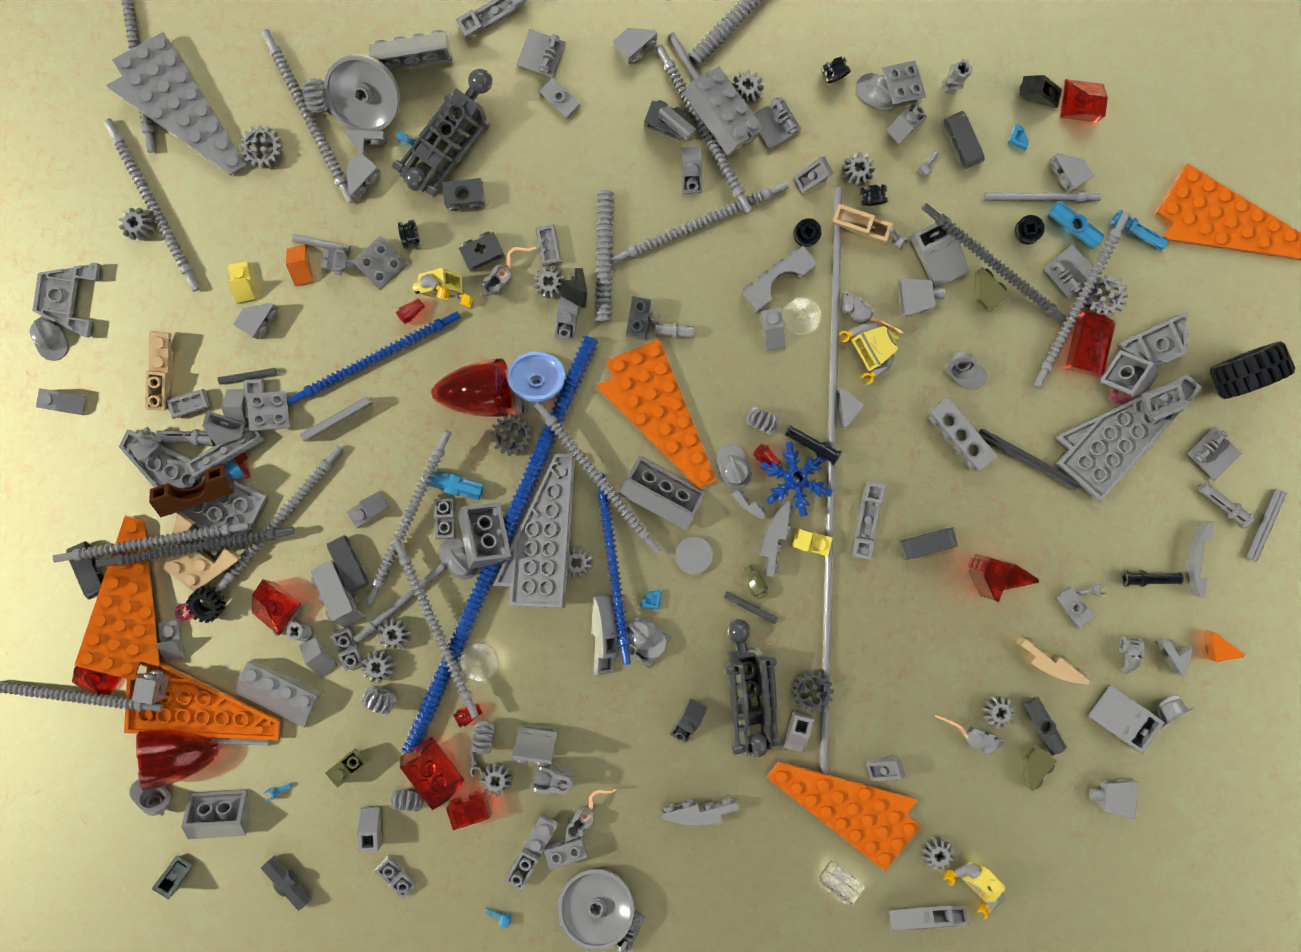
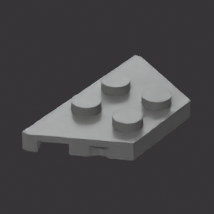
[1118,311,1188,368]

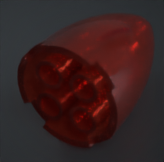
[431,358,512,417]
[136,730,218,790]

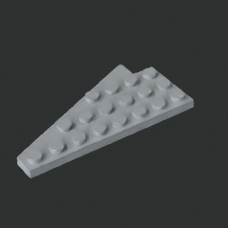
[106,32,247,176]
[1055,375,1202,502]
[119,429,268,556]
[493,454,575,608]

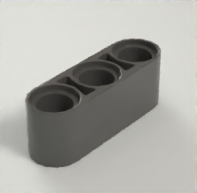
[944,111,985,169]
[900,527,958,560]
[327,535,369,593]
[66,541,104,600]

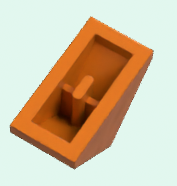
[286,245,314,286]
[1204,630,1246,662]

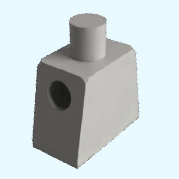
[898,279,945,317]
[1089,778,1138,819]

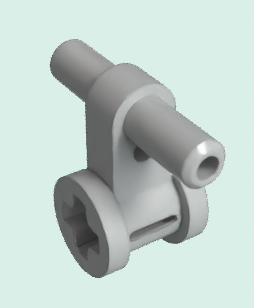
[272,603,312,641]
[1119,636,1145,674]

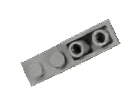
[759,501,793,577]
[591,595,619,675]
[660,797,739,826]
[505,814,558,891]
[889,905,969,931]

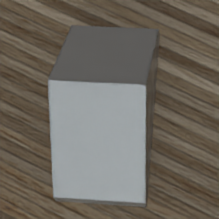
[221,389,248,427]
[837,389,865,428]
[202,410,245,445]
[299,634,338,677]

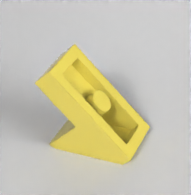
[228,261,256,304]
[791,528,833,556]

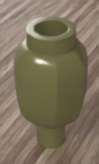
[744,565,768,600]

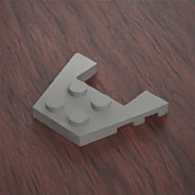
[32,263,101,338]

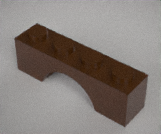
[149,464,234,518]

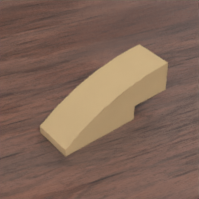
[832,204,893,245]

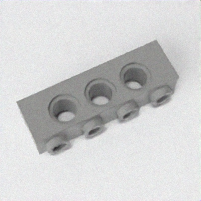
[927,397,998,471]

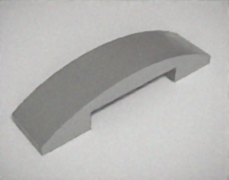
[456,0,527,37]
[852,481,886,560]
[1186,520,1215,598]

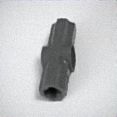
[1023,696,1067,755]
[261,855,312,911]

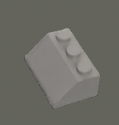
[458,502,511,569]
[181,790,249,839]

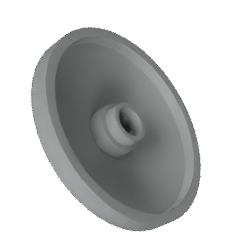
[324,54,400,131]
[558,869,635,950]

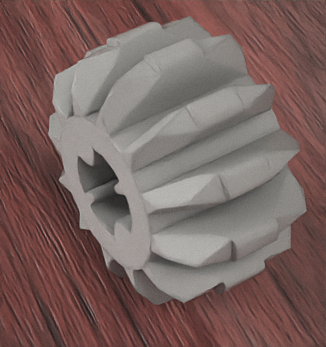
[732,70,764,104]
[302,78,328,113]
[842,152,875,186]
[118,207,154,240]
[533,266,565,299]
[746,407,779,434]
[567,546,593,578]
[377,618,411,651]
[361,650,395,683]
[361,686,396,715]
[982,695,1016,729]
[471,721,495,754]
[480,763,513,797]
[390,790,424,812]
[922,837,955,871]

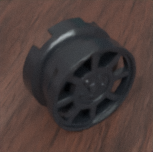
[820,56,851,84]
[860,184,888,206]
[1014,215,1045,245]
[793,218,822,247]
[398,219,420,249]

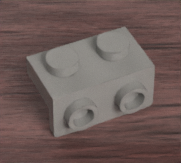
[1141,380,1190,420]

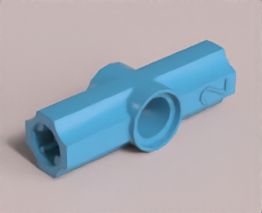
[1048,200,1105,249]
[428,471,484,500]

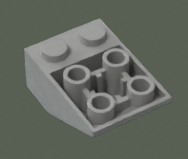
[910,217,970,289]
[1088,685,1165,754]
[512,724,558,766]

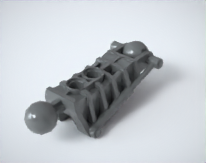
[392,68,493,197]
[725,619,783,757]

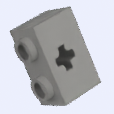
[132,670,170,705]
[544,836,588,870]

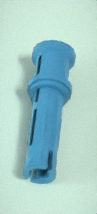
[1111,209,1168,251]

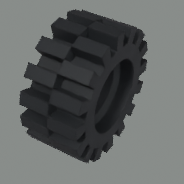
[186,585,226,623]

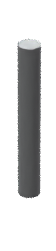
[218,368,277,385]
[724,591,778,624]

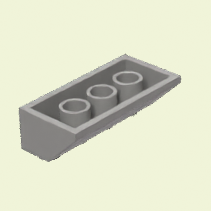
[369,30,452,71]
[618,456,706,530]
[236,659,322,728]

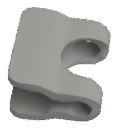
[532,761,574,795]

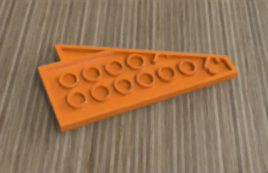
[1156,164,1301,260]
[597,339,717,488]
[74,515,160,680]
[124,661,281,741]
[767,761,921,871]

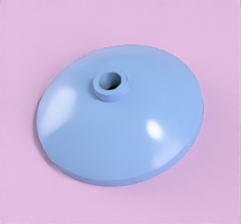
[507,352,565,402]

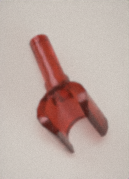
[234,452,251,479]

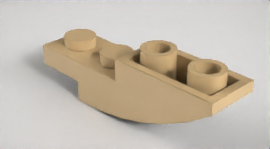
[145,331,174,411]
[1016,637,1091,684]

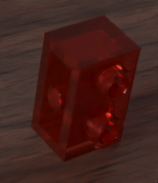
[446,791,492,830]

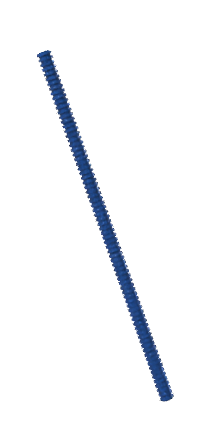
[401,336,599,757]

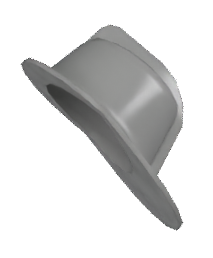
[856,73,897,111]
[29,317,68,361]
[946,351,987,389]
[716,444,752,489]
[438,538,479,580]
[626,618,666,658]
[1157,695,1194,730]
[130,777,171,816]

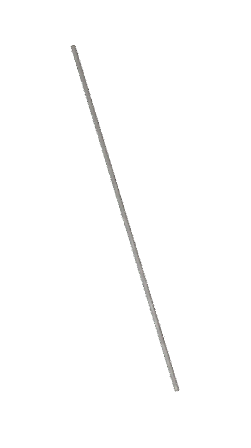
[820,187,842,774]

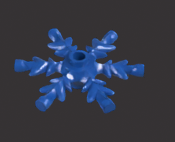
[760,442,833,517]

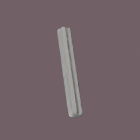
[1247,489,1287,561]

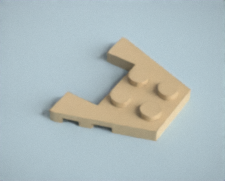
[164,512,242,592]

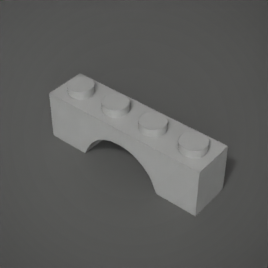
[742,246,818,314]

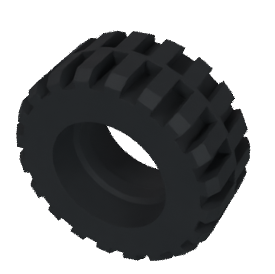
[1210,341,1295,399]

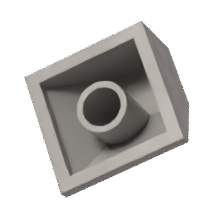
[1099,350,1159,397]

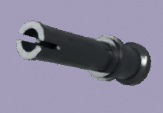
[785,425,842,466]
[1121,570,1184,587]

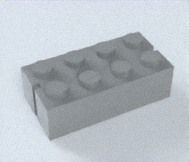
[683,66,764,155]

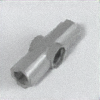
[941,59,972,94]

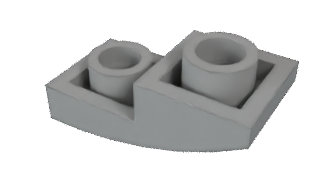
[731,490,766,519]
[434,498,455,539]
[331,626,364,671]
[375,855,416,898]

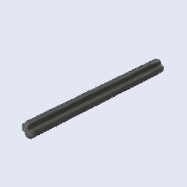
[978,428,1080,490]

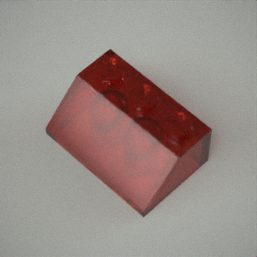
[1065,311,1116,377]
[968,554,1012,602]
[400,736,464,810]

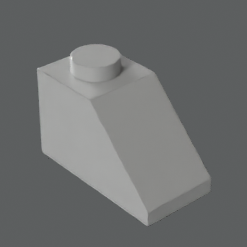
[759,307,785,351]
[36,388,87,415]

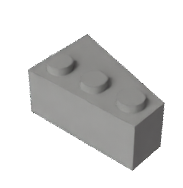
[310,560,366,628]

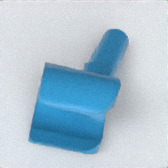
[263,783,292,802]
[485,908,511,928]

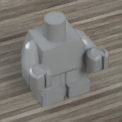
[321,245,354,276]
[128,427,165,461]

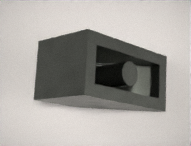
[1019,75,1062,108]

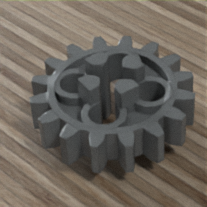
[490,414,532,456]
[792,670,834,713]

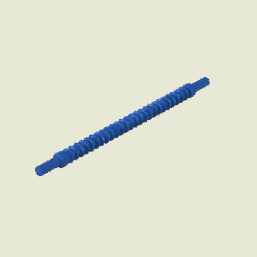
[287,311,461,405]
[598,473,631,665]

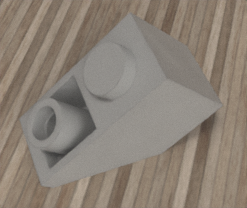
[613,28,657,64]
[886,103,927,144]
[681,147,702,193]
[347,152,381,199]
[1049,153,1094,192]
[555,296,580,340]
[233,303,278,339]
[783,711,814,753]
[357,807,382,852]

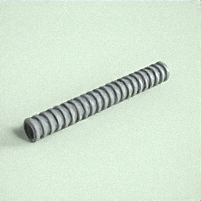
[688,0,763,66]
[595,190,614,323]

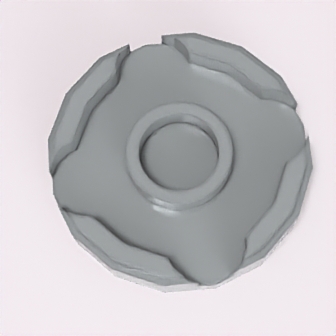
[675,536,713,574]

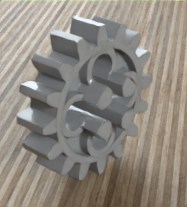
[239,125,283,169]
[1085,275,1128,317]

